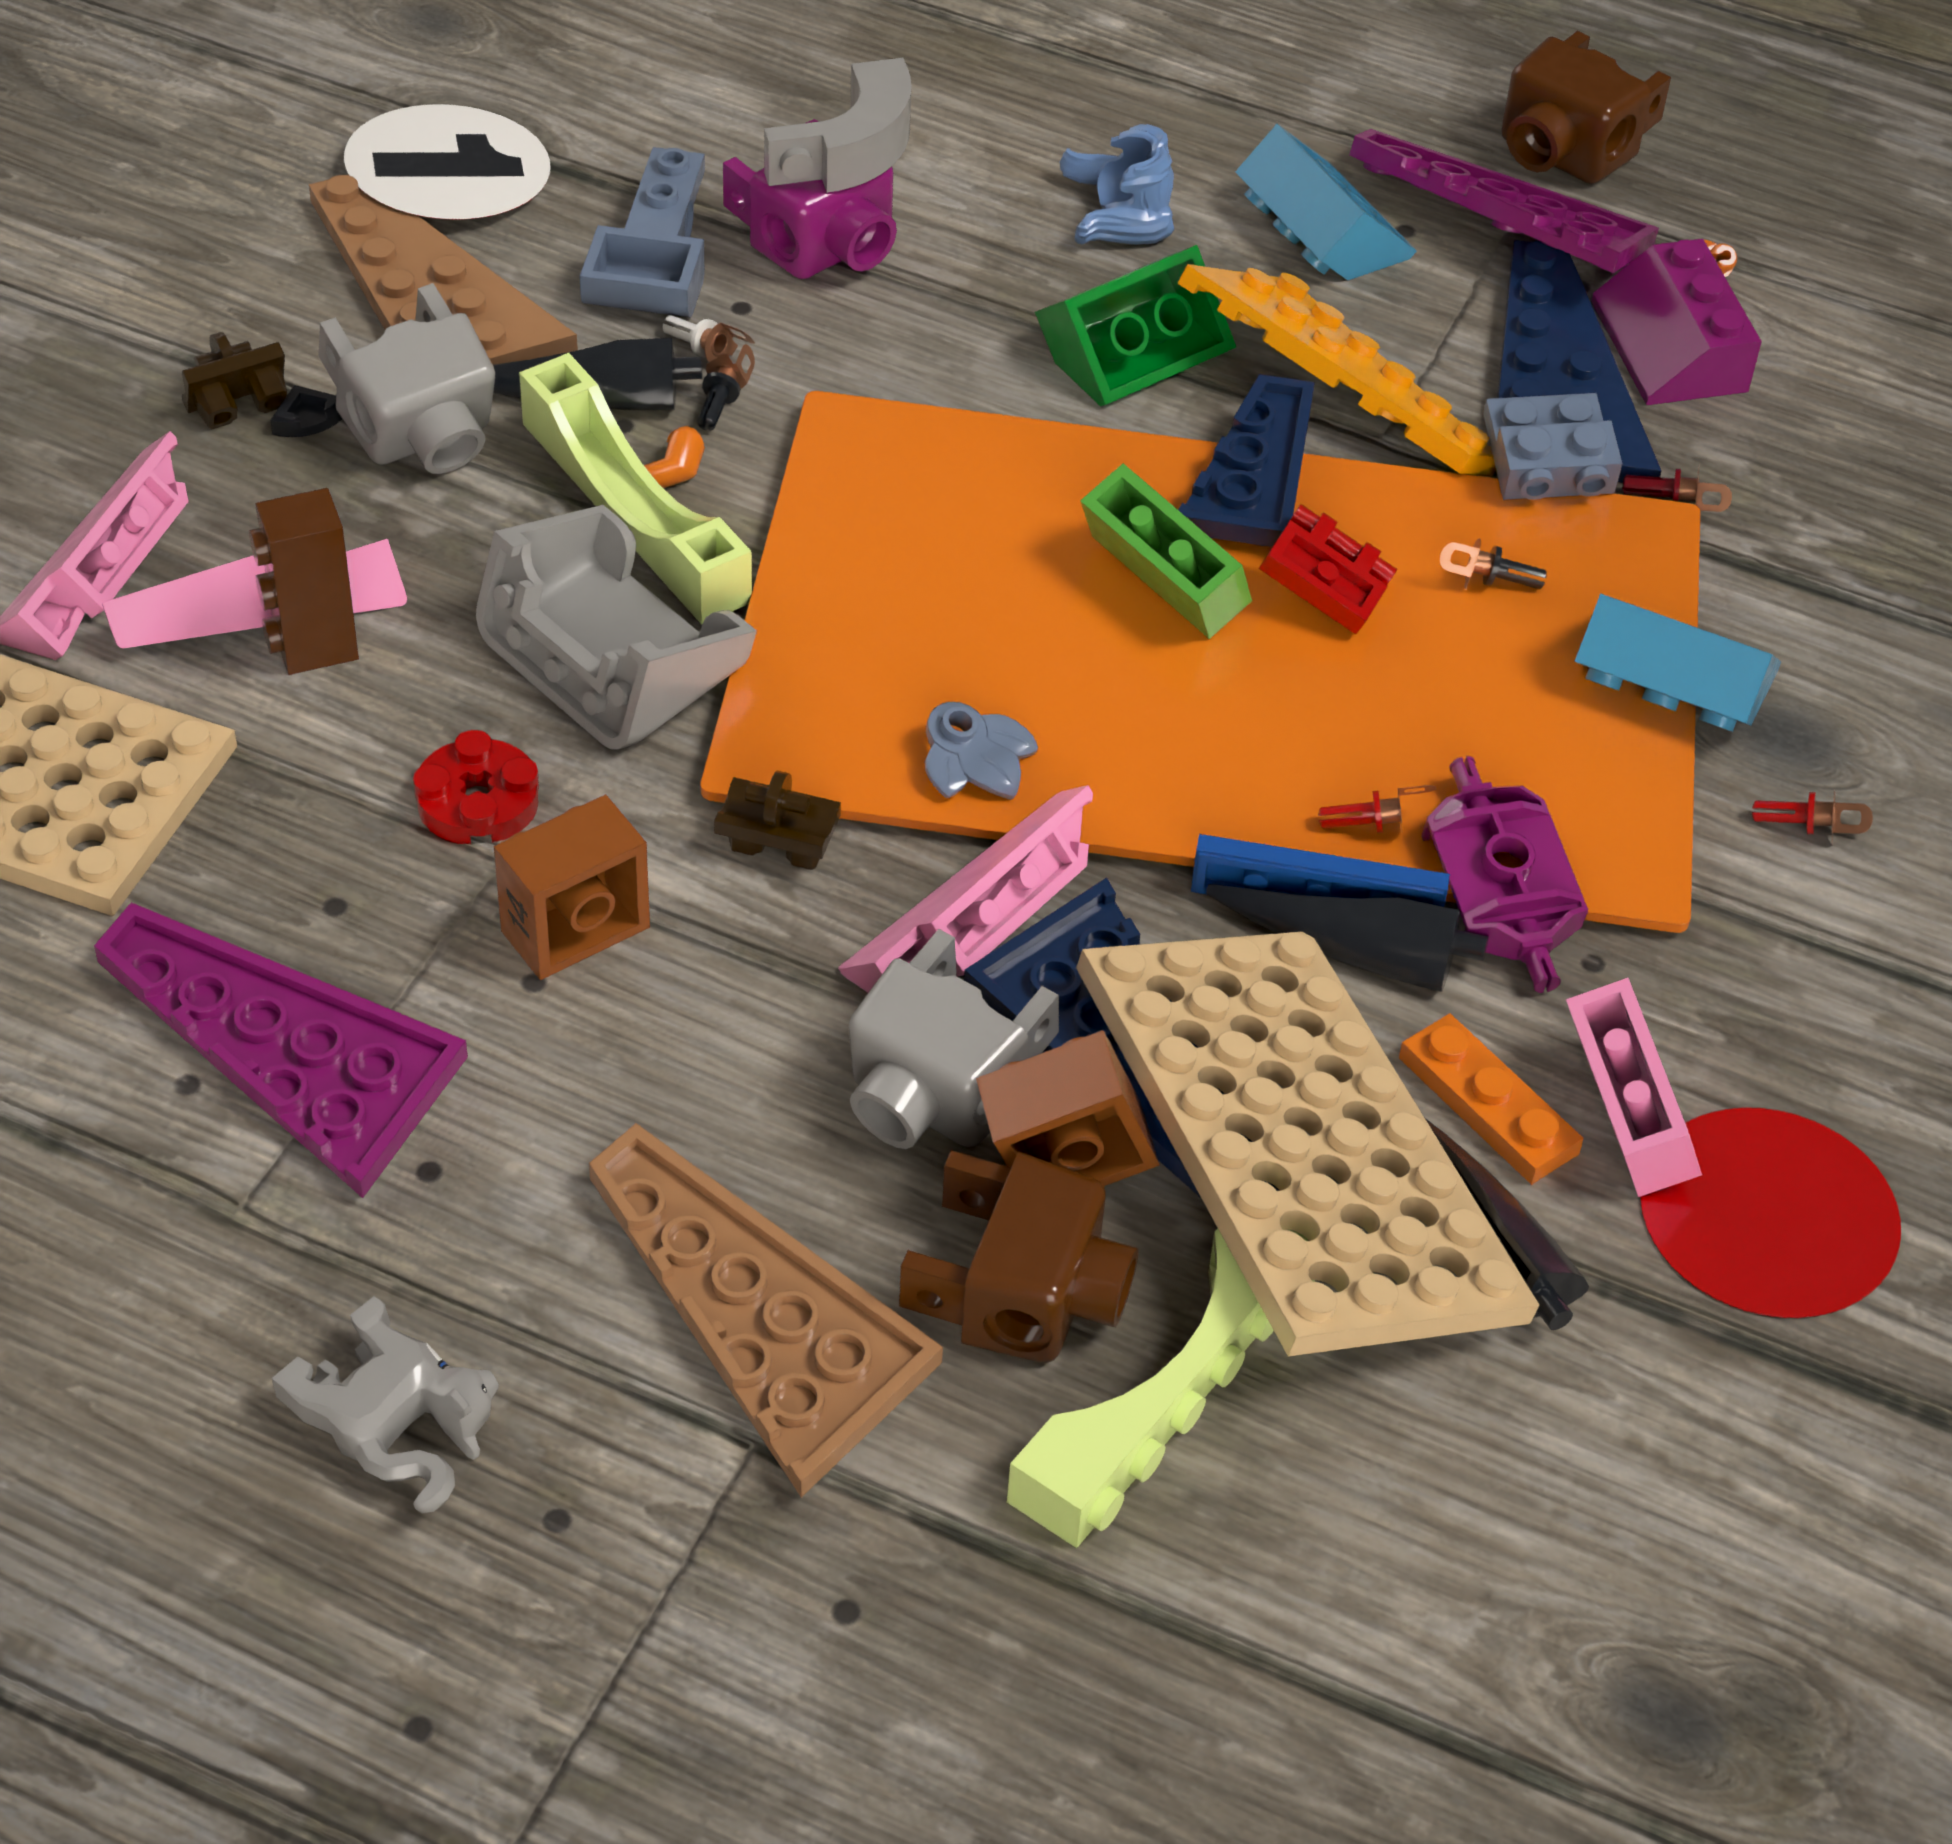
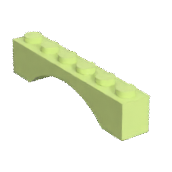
[519,353,752,625]
[1007,1228,1315,1548]

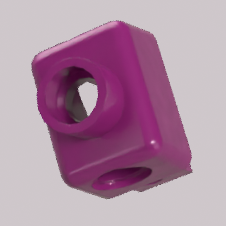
[723,119,897,280]

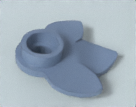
[924,702,1038,800]

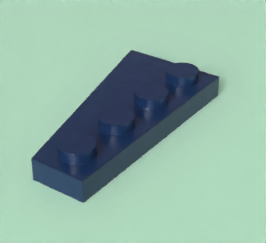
[1178,374,1315,547]

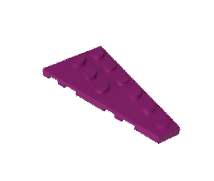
[1349,129,1659,273]
[94,902,468,1198]

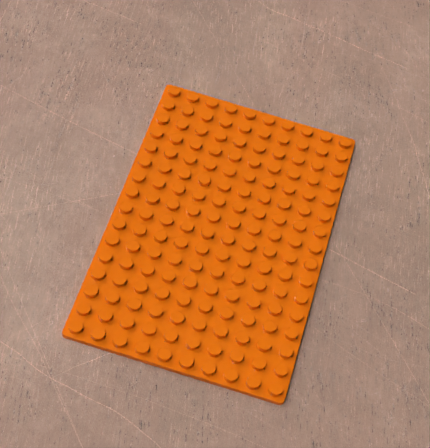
[700,391,1700,933]

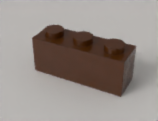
[249,488,359,675]

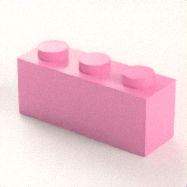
[1566,978,1702,1197]

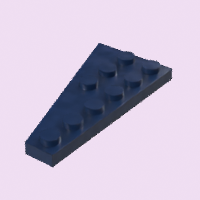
[1497,240,1662,483]
[964,877,1280,1199]

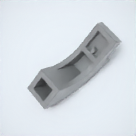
[764,58,912,193]

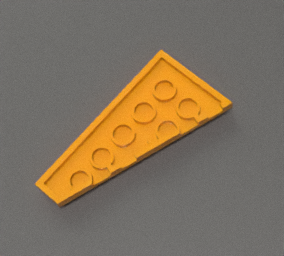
[1178,264,1496,476]

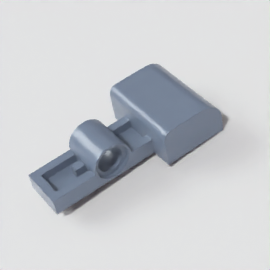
[580,147,705,318]

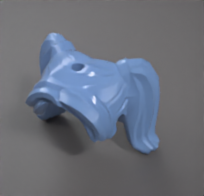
[1060,124,1174,245]

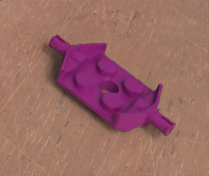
[1421,756,1588,993]

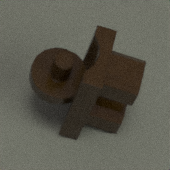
[182,332,287,429]
[714,770,841,870]

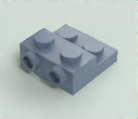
[1483,393,1622,500]

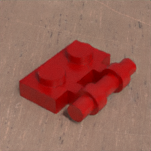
[1258,504,1397,634]

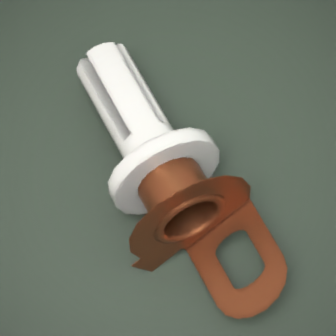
[663,315,755,362]

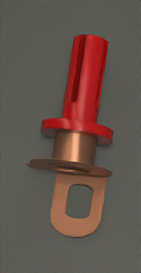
[1318,785,1436,834]
[1752,790,1873,842]

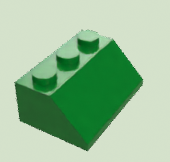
[1035,245,1237,407]

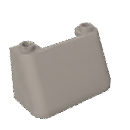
[476,505,757,749]

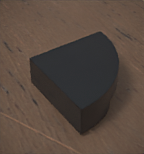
[270,385,342,437]

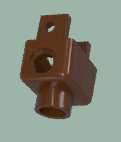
[1501,31,1671,184]
[899,1150,1139,1363]

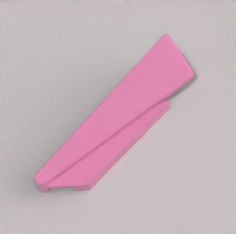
[0,431,188,660]
[102,539,407,648]
[838,785,1093,993]

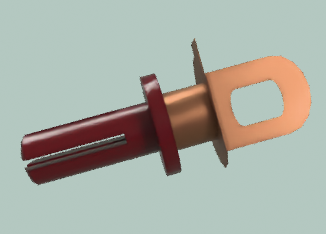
[1622,468,1732,512]

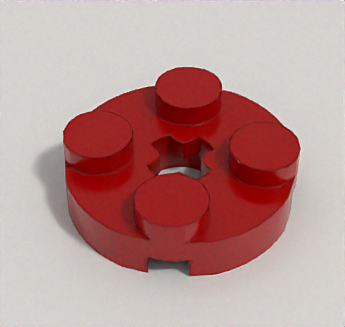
[413,730,539,844]

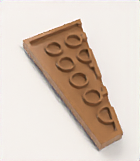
[309,174,578,365]
[589,1123,943,1498]

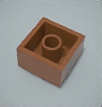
[494,794,650,980]
[976,1030,1160,1186]

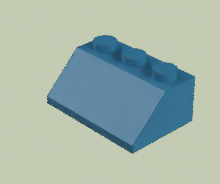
[1235,124,1417,280]
[1574,593,1781,732]

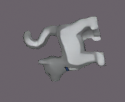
[272,1296,499,1514]

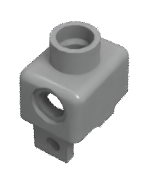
[318,283,495,474]
[849,929,1059,1149]

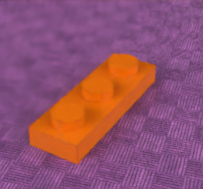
[1399,1013,1584,1185]

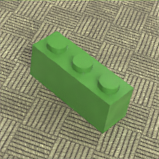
[1080,463,1252,639]

